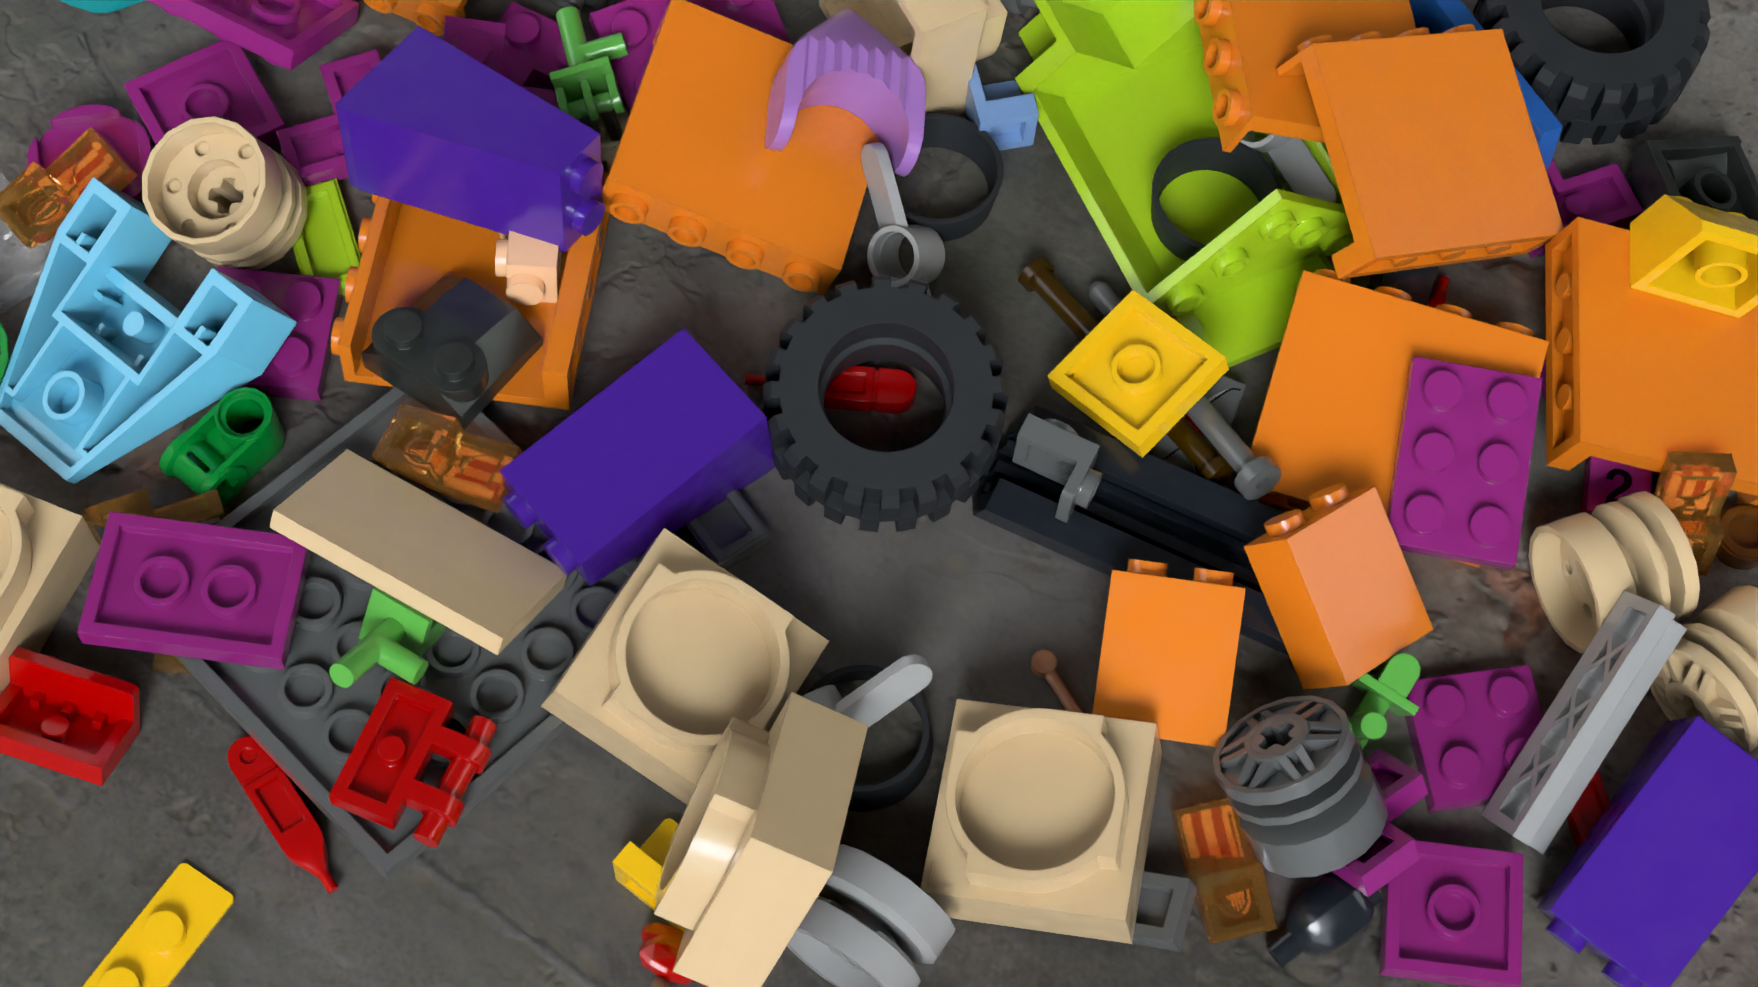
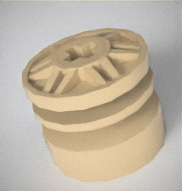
[142,116,308,270]
[1528,491,1700,654]
[1650,585,1758,754]

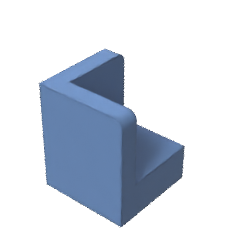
[964,64,1039,151]

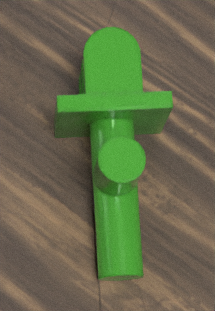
[549,6,628,121]
[329,587,446,688]
[1349,653,1420,750]

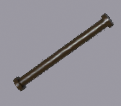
[1018,257,1234,485]

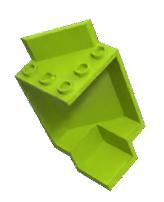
[1015,0,1354,368]

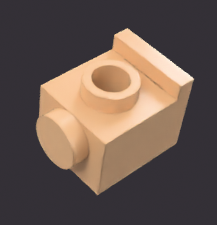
[495,230,562,306]

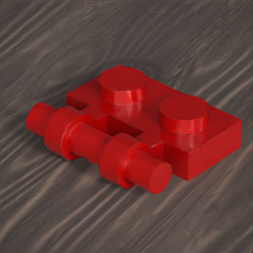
[329,677,497,848]

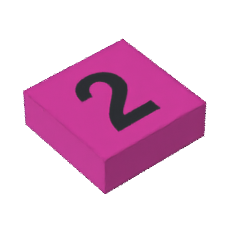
[1581,456,1653,515]

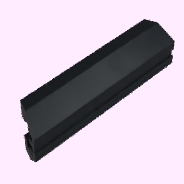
[972,405,1288,655]

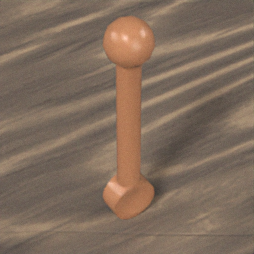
[1030,650,1083,713]

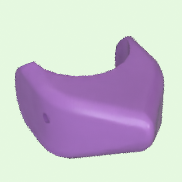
[764,8,926,177]

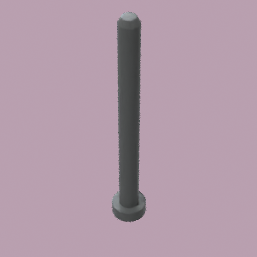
[1088,281,1281,500]

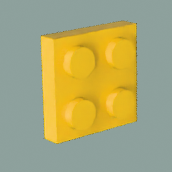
[1047,290,1229,458]

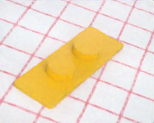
[82,863,234,987]

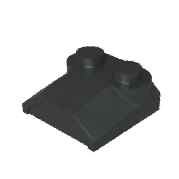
[1627,135,1758,221]
[361,277,543,431]

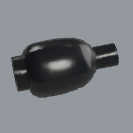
[1265,872,1383,968]

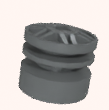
[1213,695,1388,878]

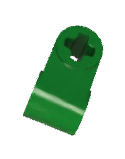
[159,387,286,513]

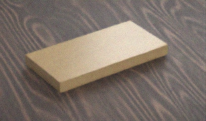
[269,449,567,655]

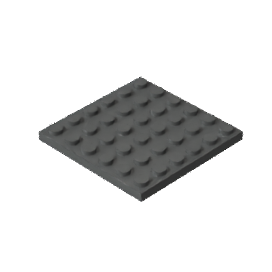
[175,387,637,881]

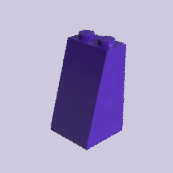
[335,26,605,252]
[500,328,775,586]
[1536,716,1758,987]

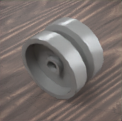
[787,844,956,987]

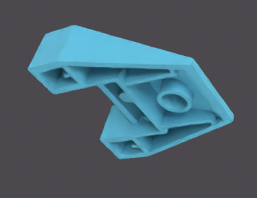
[0,177,297,484]

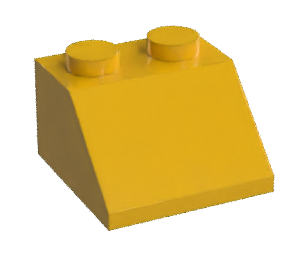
[1630,194,1758,318]

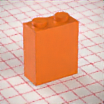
[1243,483,1433,690]
[1092,559,1246,747]

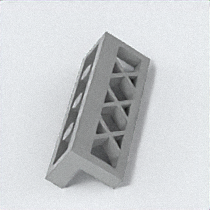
[1481,591,1687,854]

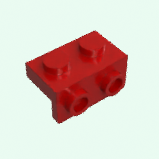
[0,647,140,786]

